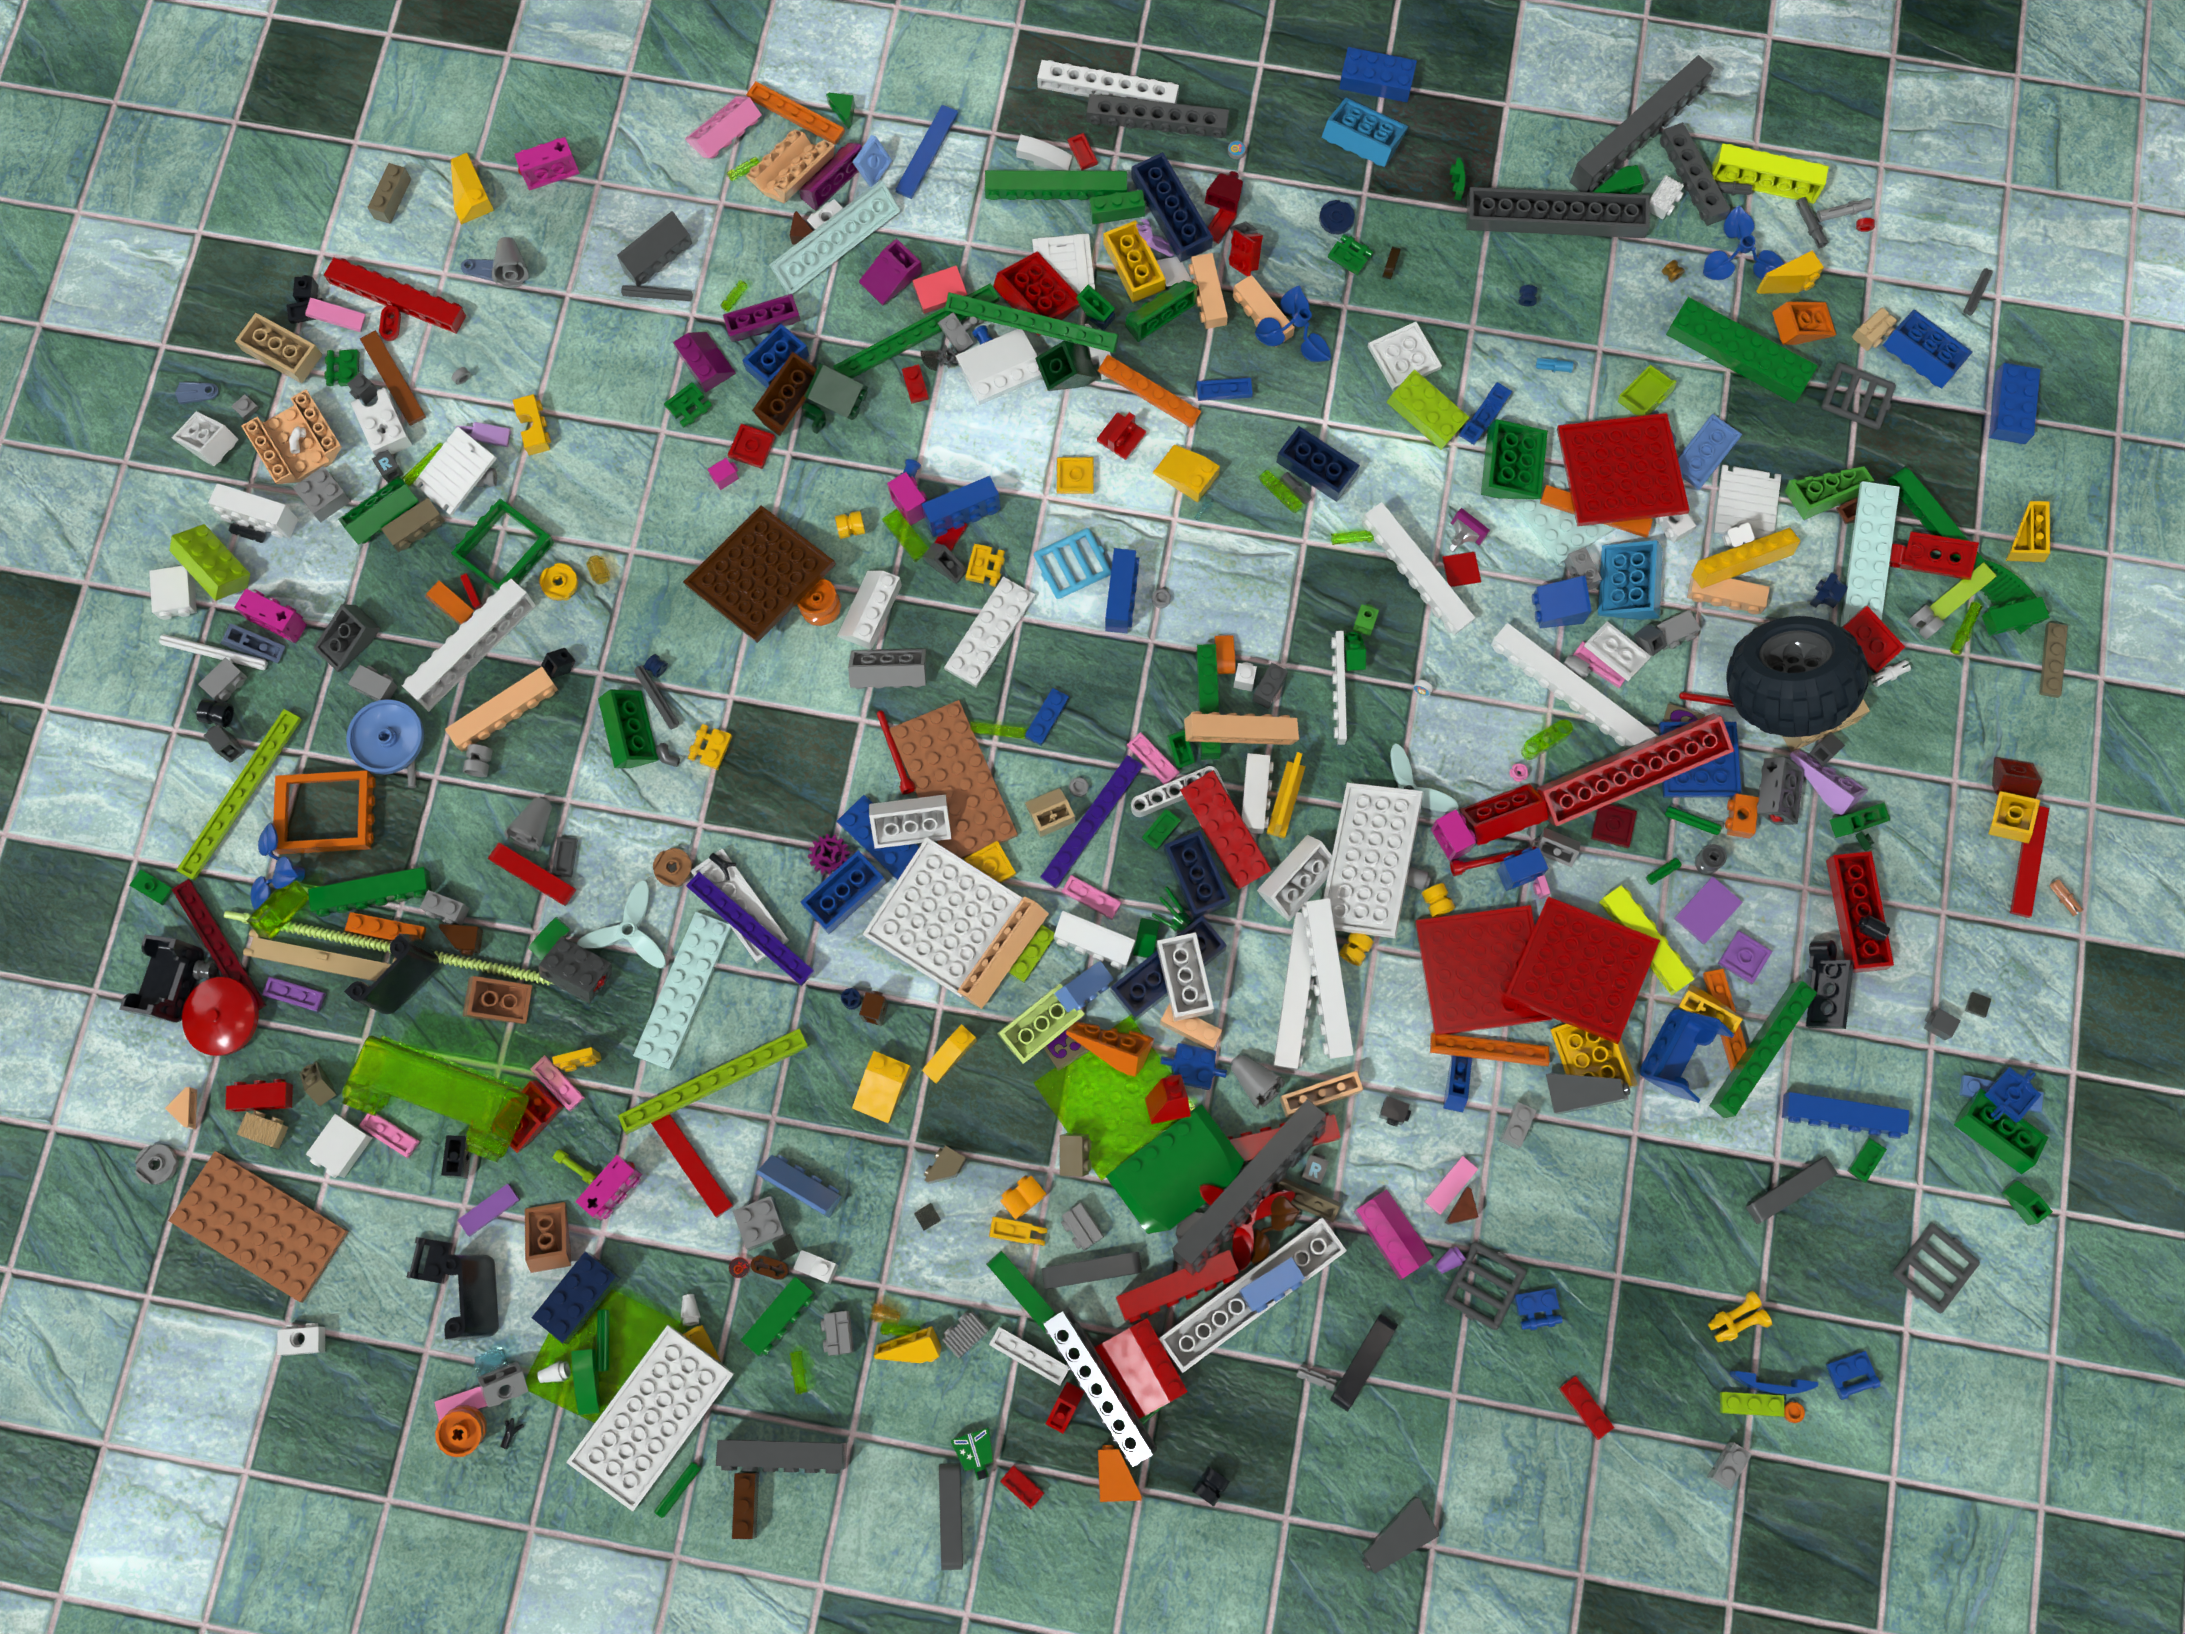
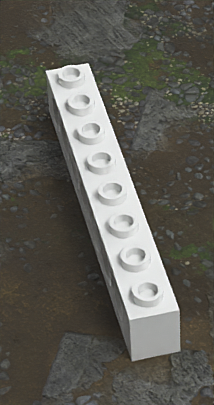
[1037,60,1179,104]

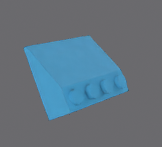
[1321,98,1409,167]
[1598,540,1663,620]

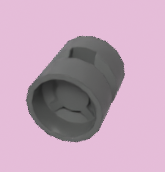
[1695,844,1727,875]

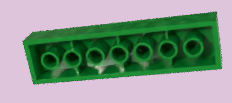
[1666,297,1818,404]

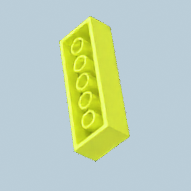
[1711,143,1829,204]

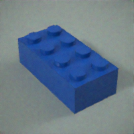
[1339,47,1417,102]
[1989,363,2040,444]
[922,476,1001,537]
[1105,548,1140,634]
[800,850,886,935]

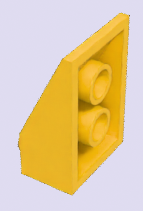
[1756,250,1824,294]
[1153,445,1220,503]
[852,1051,912,1124]

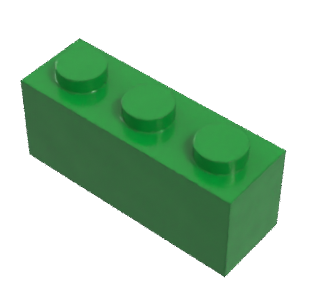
[1089,190,1145,225]
[1982,596,2050,636]

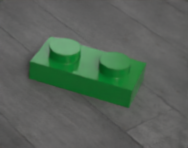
[1142,809,1181,851]

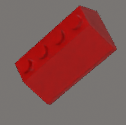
[1459,784,1549,846]

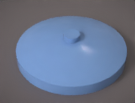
[346,699,424,775]

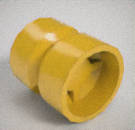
[835,511,865,539]
[1421,883,1456,918]
[1339,932,1374,966]

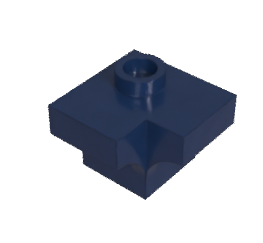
[1810,572,1848,608]

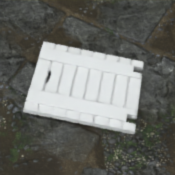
[1032,234,1095,295]
[413,426,497,516]
[1713,464,1781,540]

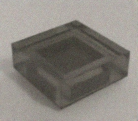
[1965,992,1991,1018]
[914,1203,941,1231]
[772,1234,799,1261]

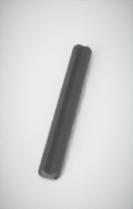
[621,285,693,301]
[634,665,679,730]

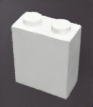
[149,566,197,620]
[306,1114,373,1178]

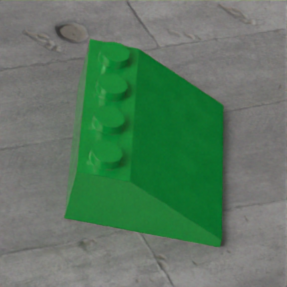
[1481,419,1548,500]

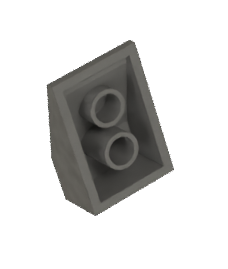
[313,604,380,672]

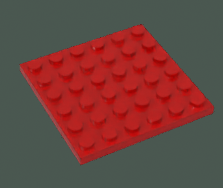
[1557,413,1690,527]
[1505,896,1660,1044]
[1415,905,1552,1035]

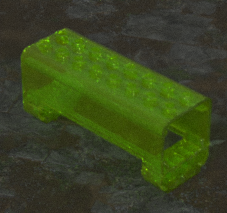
[342,1035,529,1163]

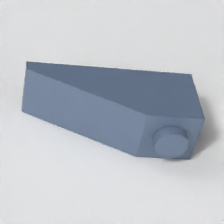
[220,623,285,664]

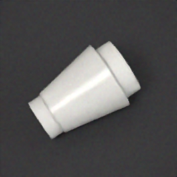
[680,1294,701,1326]
[538,1361,571,1383]

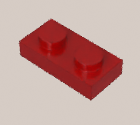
[902,364,929,404]

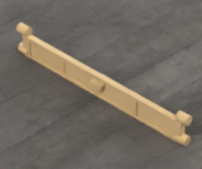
[243,929,396,981]

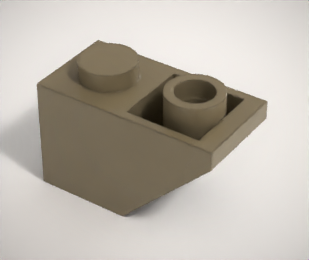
[300,1061,336,1107]
[924,1145,967,1184]

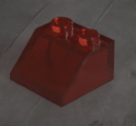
[1992,757,2042,799]

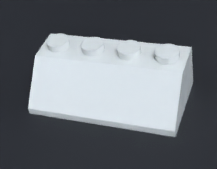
[837,571,902,650]
[869,795,951,849]
[1257,835,1332,921]
[1054,911,1135,970]

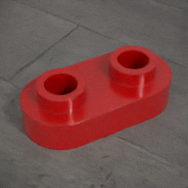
[379,305,401,341]

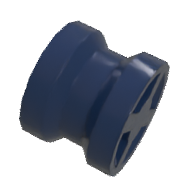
[1519,285,1538,307]
[644,654,668,678]
[841,988,862,1010]

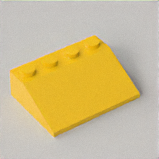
[1550,1024,1638,1088]

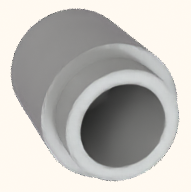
[1563,654,1591,679]
[1406,867,1431,891]

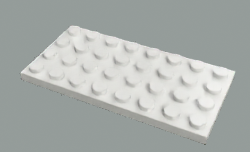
[1323,783,1423,938]
[566,1324,734,1511]

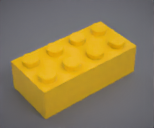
[1103,220,1166,303]

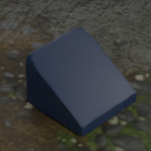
[1090,312,1115,331]

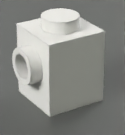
[1233,662,1257,691]

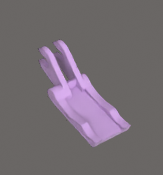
[1136,219,1174,257]
[456,422,511,447]

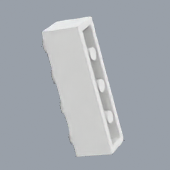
[1241,753,1273,834]

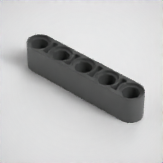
[1745,1156,1838,1224]
[1041,1252,1142,1289]
[939,1463,963,1571]

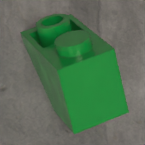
[1344,632,1366,671]
[2001,1181,2053,1226]

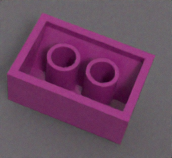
[673,332,736,393]

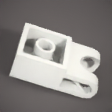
[351,388,413,456]

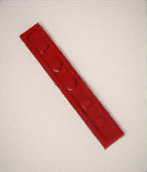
[2010,806,2050,918]
[651,1114,733,1218]

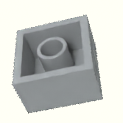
[293,466,351,523]
[733,1196,788,1251]

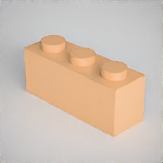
[1160,1003,1222,1050]

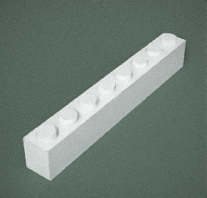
[1361,502,1475,635]
[1302,898,1354,1059]
[1273,912,1314,1072]

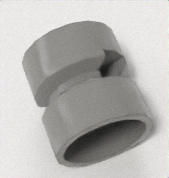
[1908,604,1945,640]
[462,744,493,777]

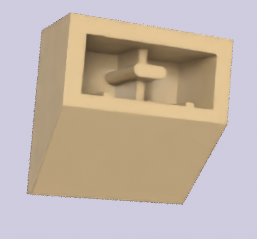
[1025,788,1075,837]

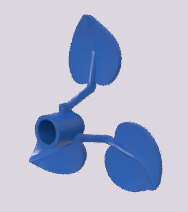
[1703,205,1784,280]
[1255,285,1331,362]
[250,822,305,910]

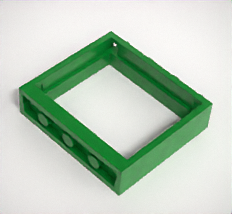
[451,499,554,591]

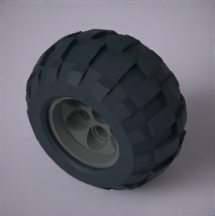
[1726,616,1868,737]

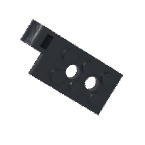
[1806,940,1854,1029]

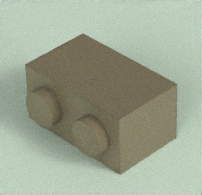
[1060,1133,1092,1177]

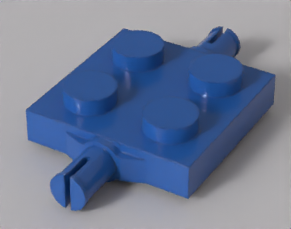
[1160,1043,1227,1090]
[1985,1067,2042,1123]

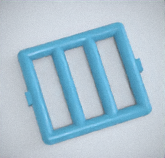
[1034,528,1111,599]

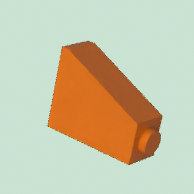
[425,580,474,625]
[1098,1445,1142,1502]

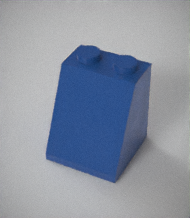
[1532,576,1592,628]

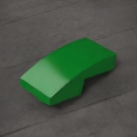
[1449,158,1465,201]
[528,917,571,960]

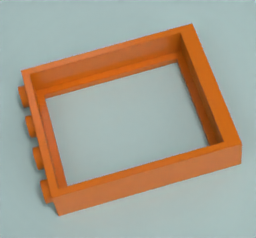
[273,771,376,854]

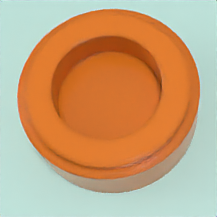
[1784,1402,1805,1423]

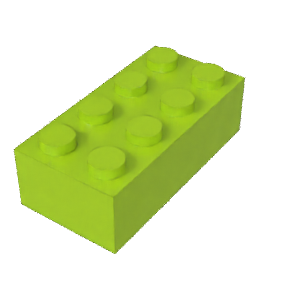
[1386,369,1470,450]
[169,524,250,601]

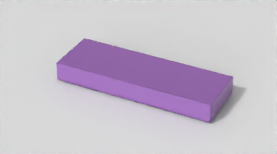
[262,977,326,1012]
[458,1184,520,1237]

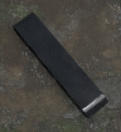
[1330,1313,1398,1412]

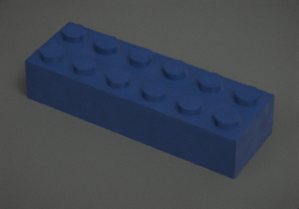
[1131,152,1213,263]
[1110,916,1227,1022]

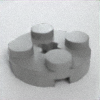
[135,1144,179,1185]

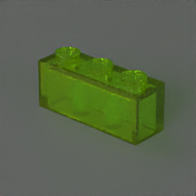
[246,881,309,939]

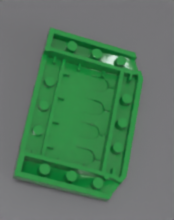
[1106,1104,1244,1234]

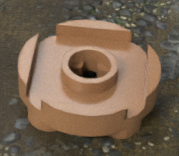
[653,848,693,887]

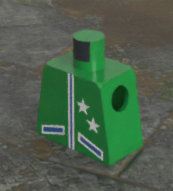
[951,1427,994,1481]

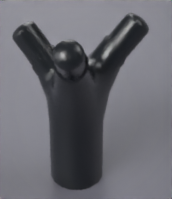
[709,853,736,880]
[500,1418,524,1449]

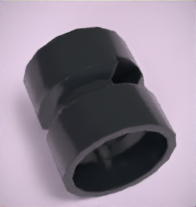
[196,698,234,728]
[1192,1466,1230,1506]

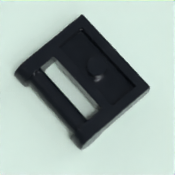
[406,1237,453,1284]

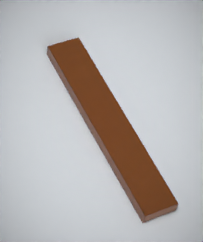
[360,330,426,426]

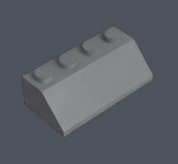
[848,649,926,689]

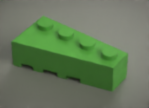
[1785,466,1874,520]

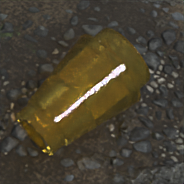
[870,1302,901,1324]

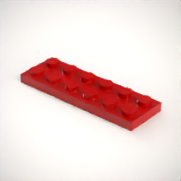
[1180,770,1272,890]

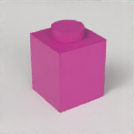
[707,458,739,490]

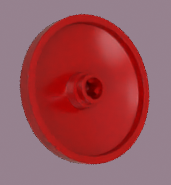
[182,977,259,1056]

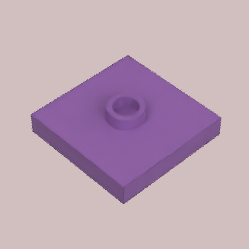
[1718,930,1773,985]

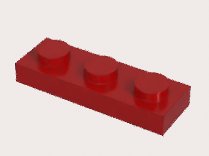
[1558,1376,1615,1440]

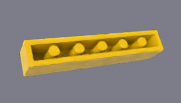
[1691,528,1801,589]

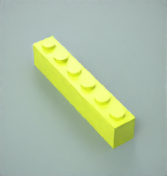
[1599,885,1694,996]

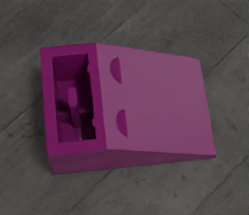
[859,238,922,306]

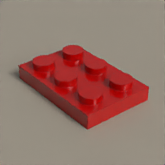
[1842,606,1905,673]

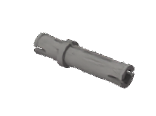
[1816,198,1872,222]

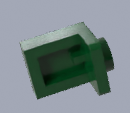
[802,402,826,434]

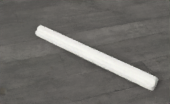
[159,634,268,670]

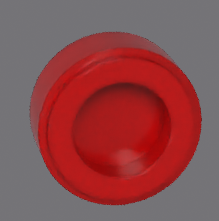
[1856,218,1875,232]

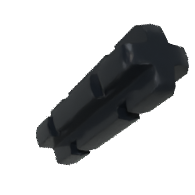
[229,523,266,543]

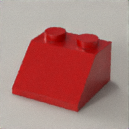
[1145,1075,1191,1124]

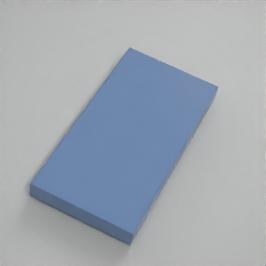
[1678,414,1743,490]

